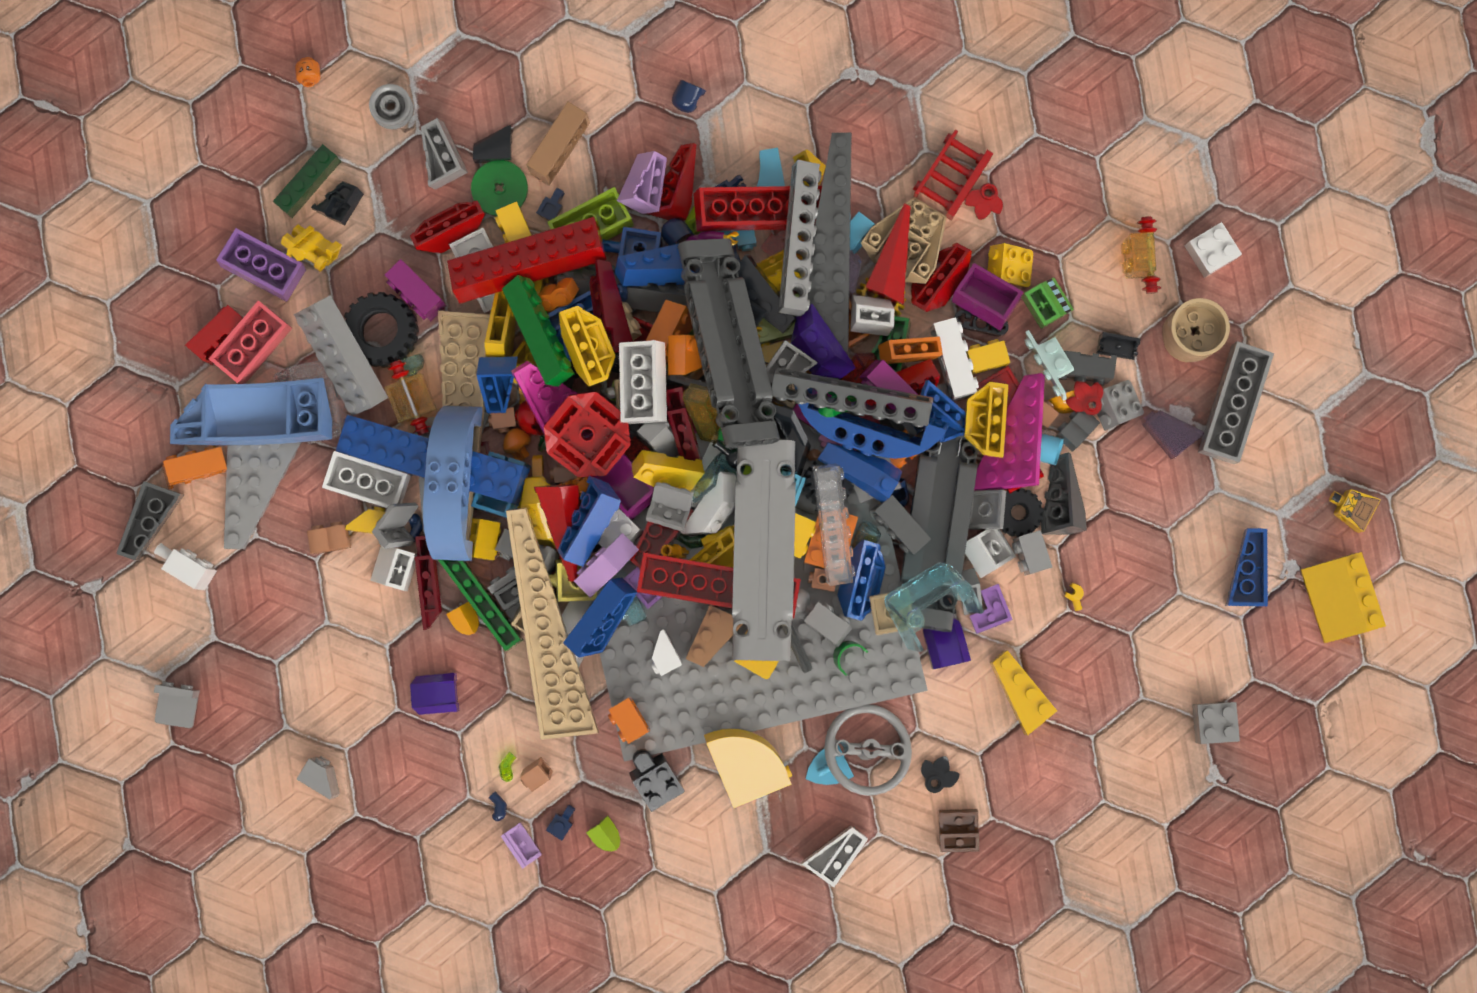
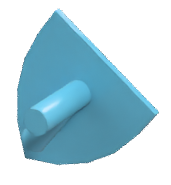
[806,745,854,785]

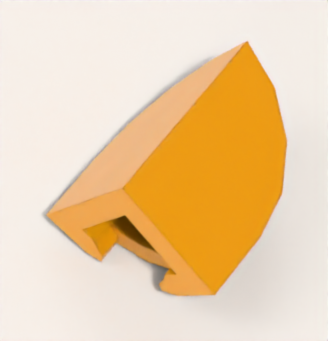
[1047,390,1075,414]
[446,602,479,635]

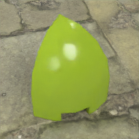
[586,816,620,852]

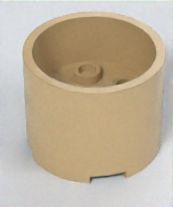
[1162,298,1230,362]

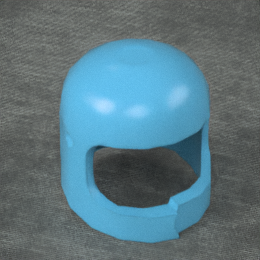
[1040,434,1064,465]

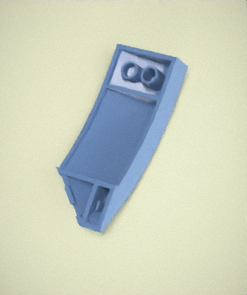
[170,378,332,446]

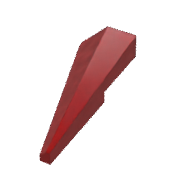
[866,203,911,305]
[534,484,579,582]

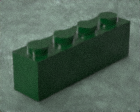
[273,144,341,218]

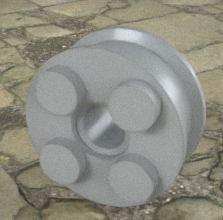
[369,84,414,129]

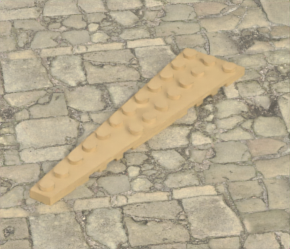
[438,311,490,541]
[506,508,599,740]

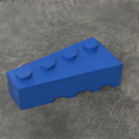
[615,244,695,286]
[557,476,621,567]

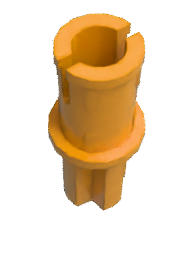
[661,544,689,559]

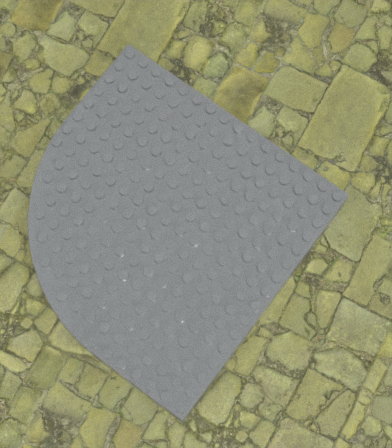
[597,403,928,761]

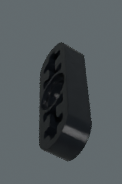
[954,310,1009,337]

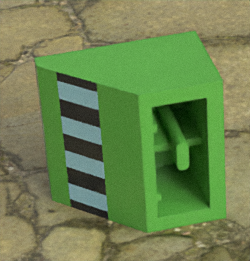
[1021,278,1074,329]

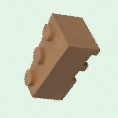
[686,605,743,667]

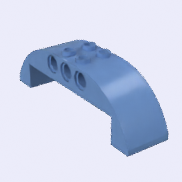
[423,406,482,561]

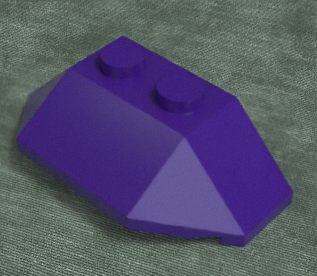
[791,304,856,379]

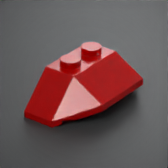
[410,201,485,253]
[911,242,972,312]

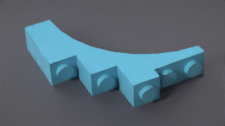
[718,148,785,251]

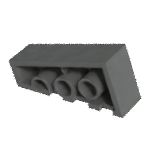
[116,481,184,561]

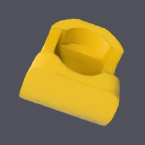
[1064,582,1084,611]

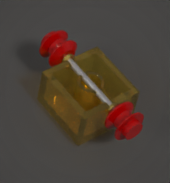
[1121,216,1161,294]
[384,360,437,436]

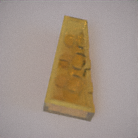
[683,383,723,443]

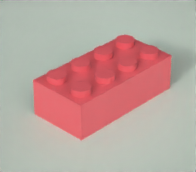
[209,300,292,384]

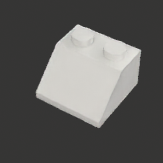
[965,529,1016,578]
[651,630,683,676]

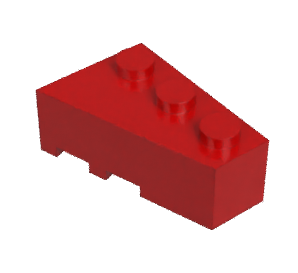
[185,305,244,365]

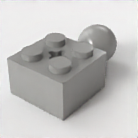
[795,588,852,647]

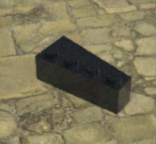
[738,254,797,333]

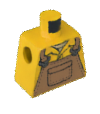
[1329,489,1381,533]

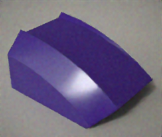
[923,619,971,670]
[410,673,460,715]

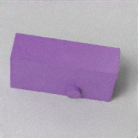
[216,228,306,302]

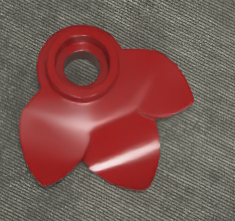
[965,183,1003,220]
[1066,381,1103,415]

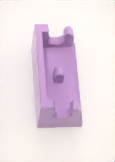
[501,822,542,869]

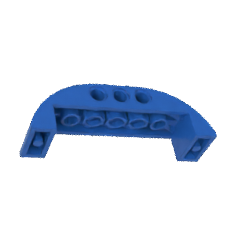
[794,385,950,459]

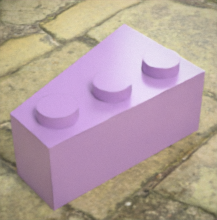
[617,151,667,214]
[574,533,639,598]

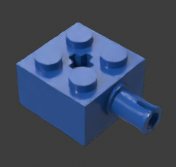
[603,227,662,256]

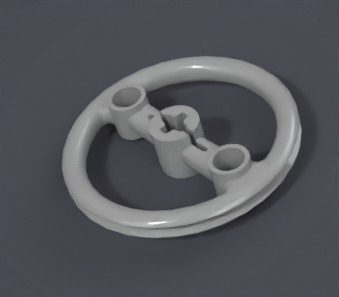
[824,704,912,796]

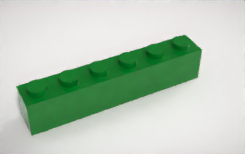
[502,275,574,387]
[438,560,523,651]

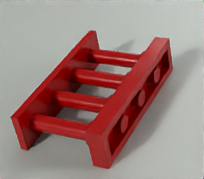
[913,130,994,221]

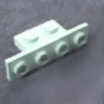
[1024,330,1074,401]

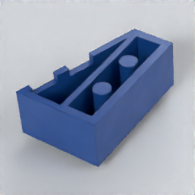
[476,357,518,413]

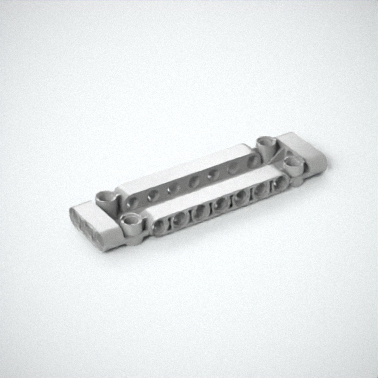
[732,440,796,661]

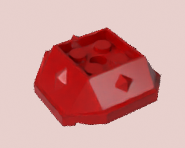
[544,391,631,477]

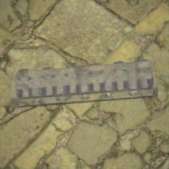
[813,463,855,586]

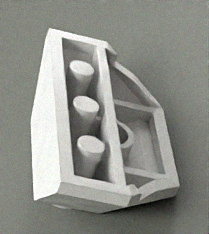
[680,471,737,535]

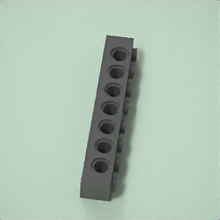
[772,368,933,427]

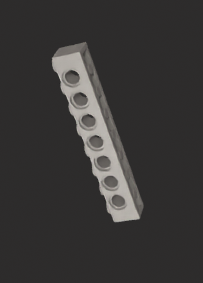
[778,160,822,316]

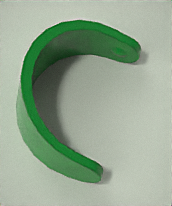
[833,641,868,676]

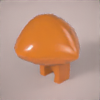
[503,428,531,461]

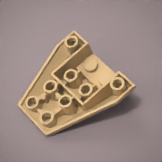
[861,197,947,284]

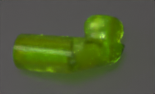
[499,752,517,782]

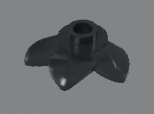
[921,756,960,793]

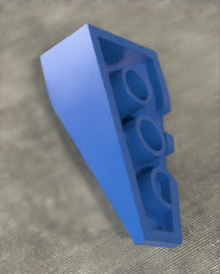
[818,442,902,503]

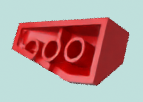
[647,143,697,220]

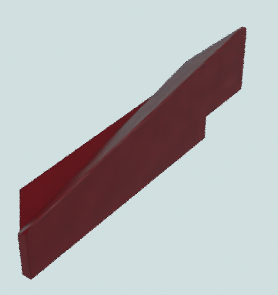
[589,259,633,353]
[666,384,702,461]
[415,534,442,630]

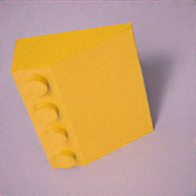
[1300,552,1386,643]

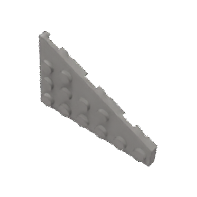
[224,442,301,549]

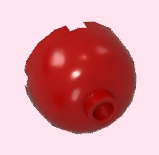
[515,400,544,435]

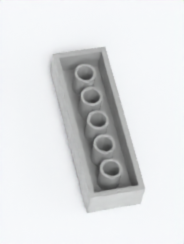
[294,295,388,416]
[1198,341,1274,464]

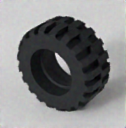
[344,292,419,368]

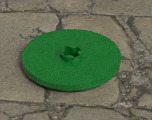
[471,160,528,216]

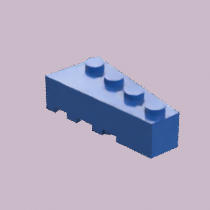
[1225,528,1268,607]
[563,577,637,658]

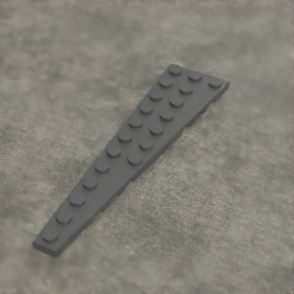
[807,132,852,355]

